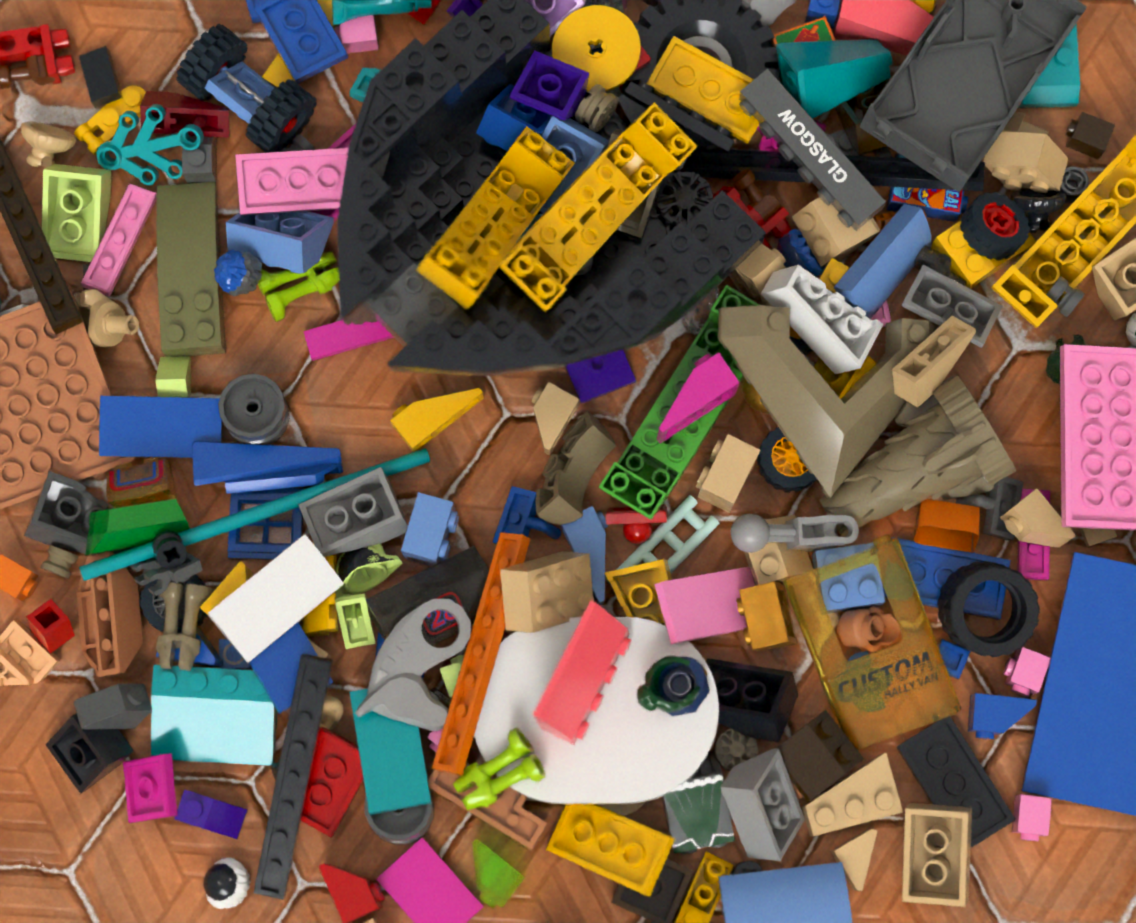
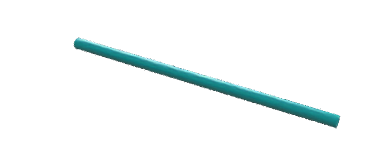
[79,448,430,581]

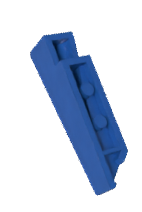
[192,442,343,494]

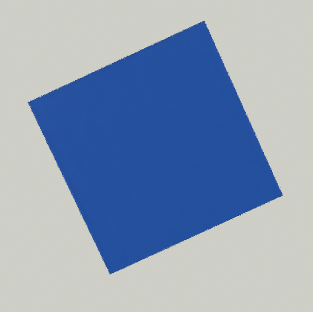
[1021,552,1136,816]

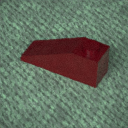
[140,91,230,138]

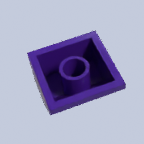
[510,50,589,121]

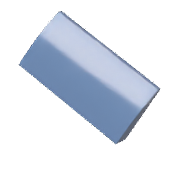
[834,204,932,319]
[718,862,853,923]

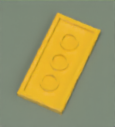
[646,36,760,144]
[546,804,675,897]

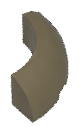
[536,410,617,524]

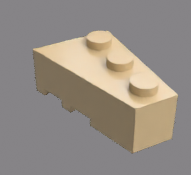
[802,752,903,837]

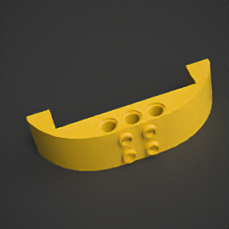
[991,135,1136,328]

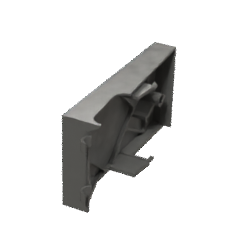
[860,0,1087,193]

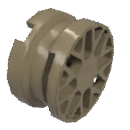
[575,84,619,132]
[714,729,758,771]

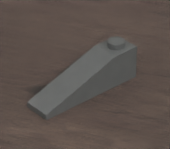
[24,471,132,555]

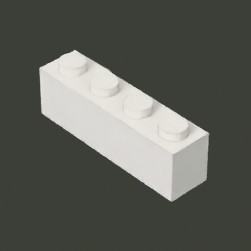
[761,265,884,374]

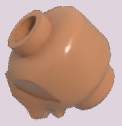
[837,606,903,654]

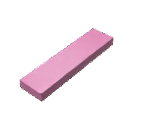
[81,183,157,297]

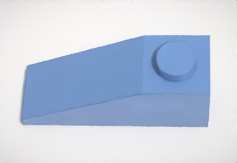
[560,506,608,605]

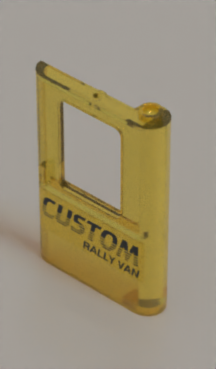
[783,534,962,750]

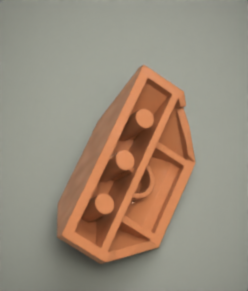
[76,551,143,678]

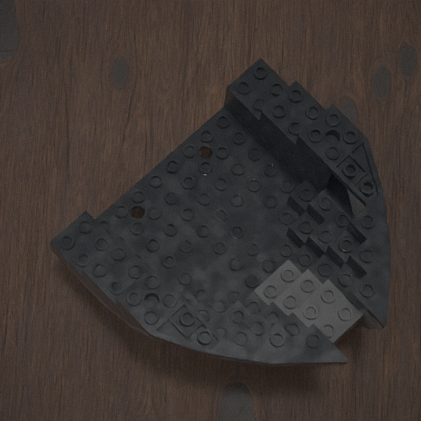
[337,0,766,376]

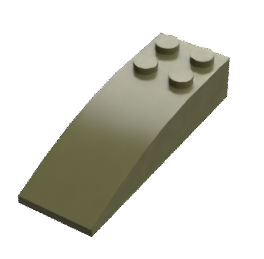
[156,181,226,357]

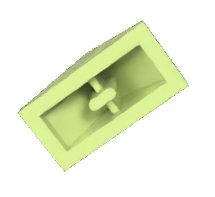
[155,356,191,398]
[335,593,376,649]

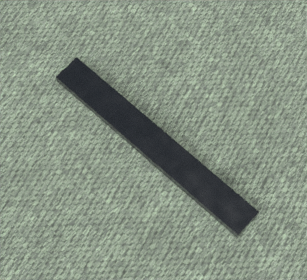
[253,653,333,900]

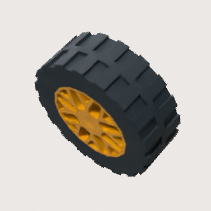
[757,427,817,493]

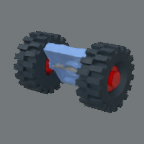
[176,24,317,153]

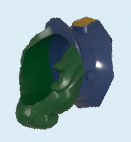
[637,656,710,716]

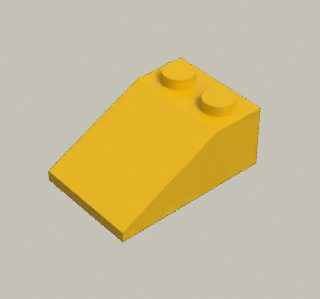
[931,221,1036,289]

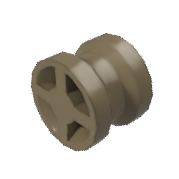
[40,545,78,579]

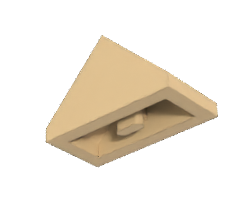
[830,829,877,891]

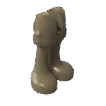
[156,582,215,671]

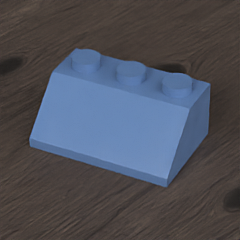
[226,211,334,274]

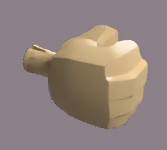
[75,289,139,347]

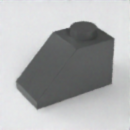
[182,136,217,183]
[74,684,152,729]

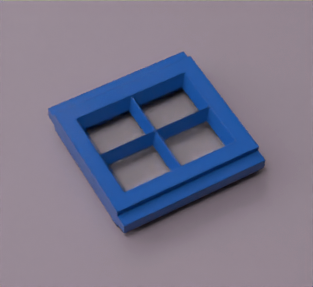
[228,488,304,560]

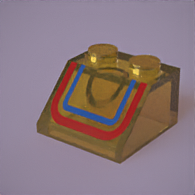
[106,457,178,508]

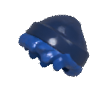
[777,229,825,277]

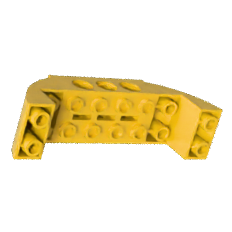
[499,102,697,311]
[416,126,575,309]

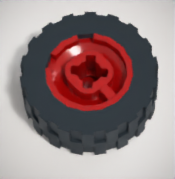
[960,192,1030,260]

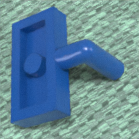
[492,486,561,545]

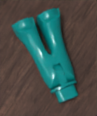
[332,0,431,25]

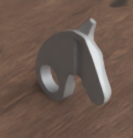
[355,599,471,731]

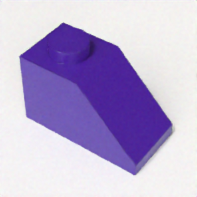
[174,789,248,839]

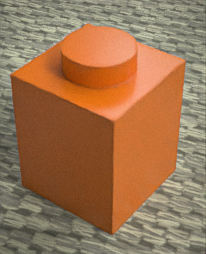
[0,554,39,601]

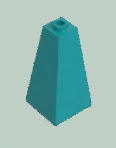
[776,39,893,119]

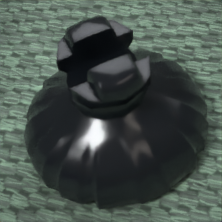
[1010,188,1067,233]

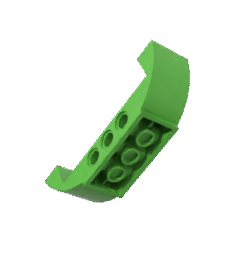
[598,285,759,520]

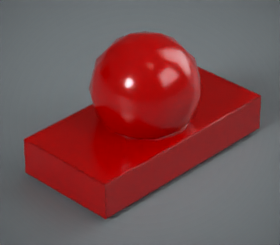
[606,505,668,544]

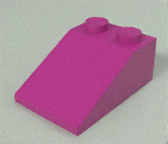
[657,353,740,444]

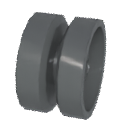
[218,373,290,445]
[364,796,434,845]

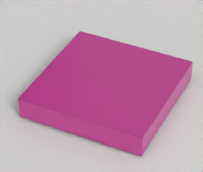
[123,753,177,823]

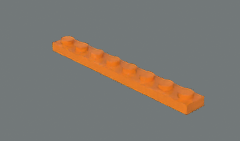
[432,532,530,776]

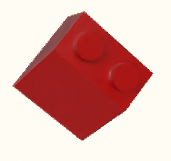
[318,863,385,923]

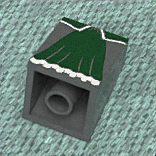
[661,751,735,854]

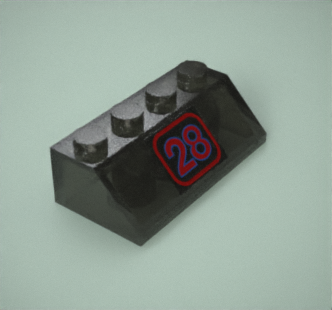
[366,546,489,646]

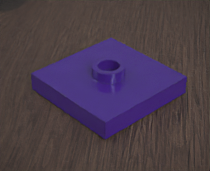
[566,350,636,404]

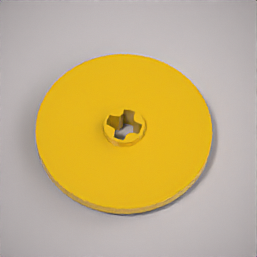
[552,5,641,92]

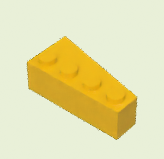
[605,559,672,626]

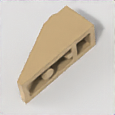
[892,316,976,407]

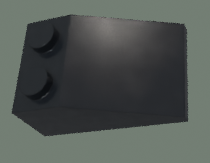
[706,658,798,742]

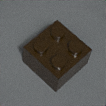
[611,859,694,923]

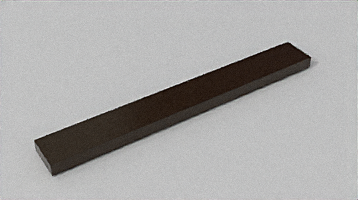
[0,138,83,335]

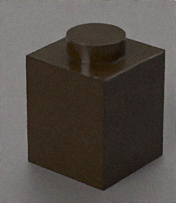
[1065,112,1115,160]

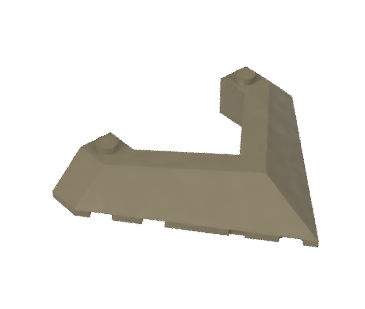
[718,305,940,499]

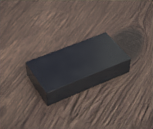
[79,46,122,108]

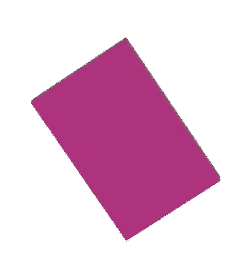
[376,837,484,923]

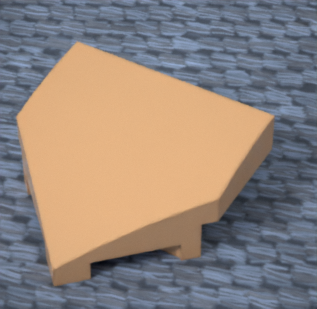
[0,619,61,686]

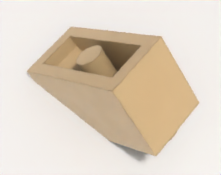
[531,382,580,456]
[1000,488,1076,548]

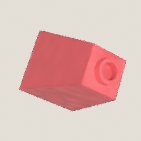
[833,0,934,55]

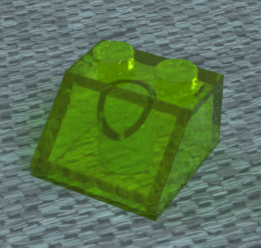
[472,838,526,909]

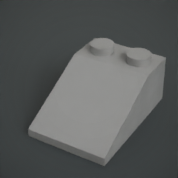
[298,467,408,557]

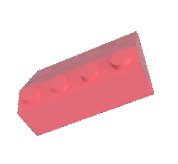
[533,600,632,745]

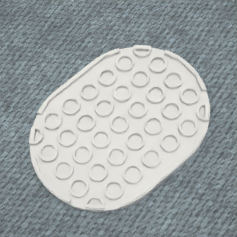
[474,617,719,804]

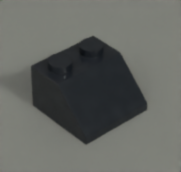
[46,713,134,794]

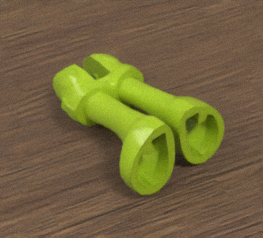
[257,252,339,322]
[453,727,546,810]

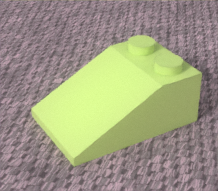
[42,164,111,262]

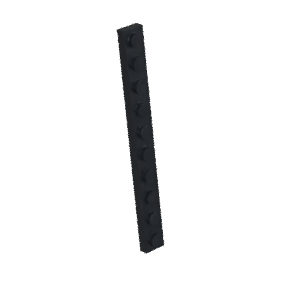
[686,148,985,191]

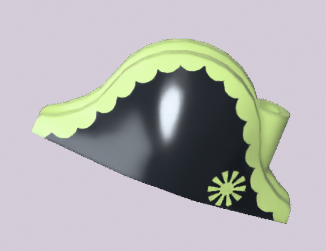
[336,544,403,598]

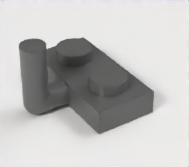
[956,477,1023,540]

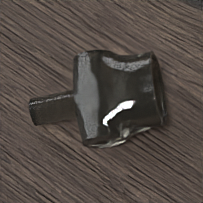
[914,245,967,286]

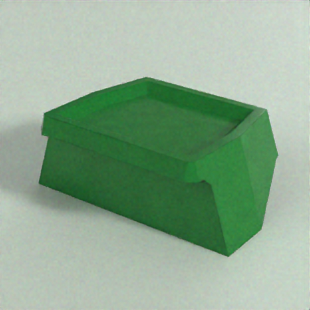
[85,499,190,556]

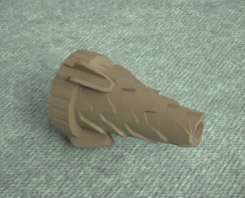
[819,375,1016,537]

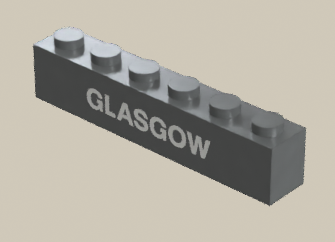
[739,68,886,231]

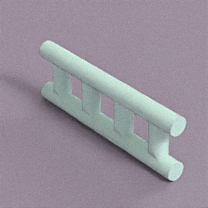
[606,495,720,585]

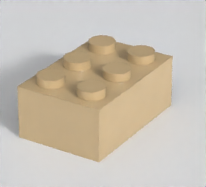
[500,551,594,633]
[902,803,972,907]

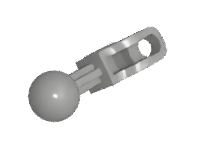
[731,513,859,553]

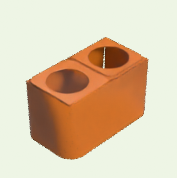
[914,499,980,552]

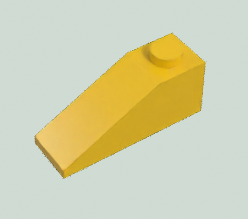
[390,388,484,452]

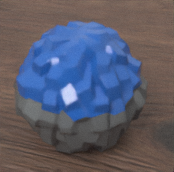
[214,249,262,296]

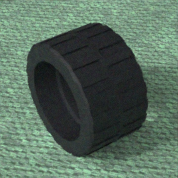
[937,561,1040,657]

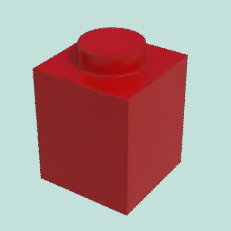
[26,599,75,654]

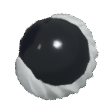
[203,857,251,909]

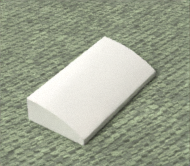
[208,534,344,663]

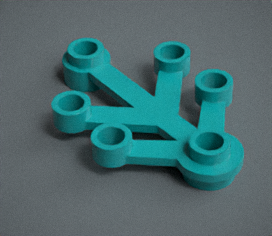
[97,104,204,186]

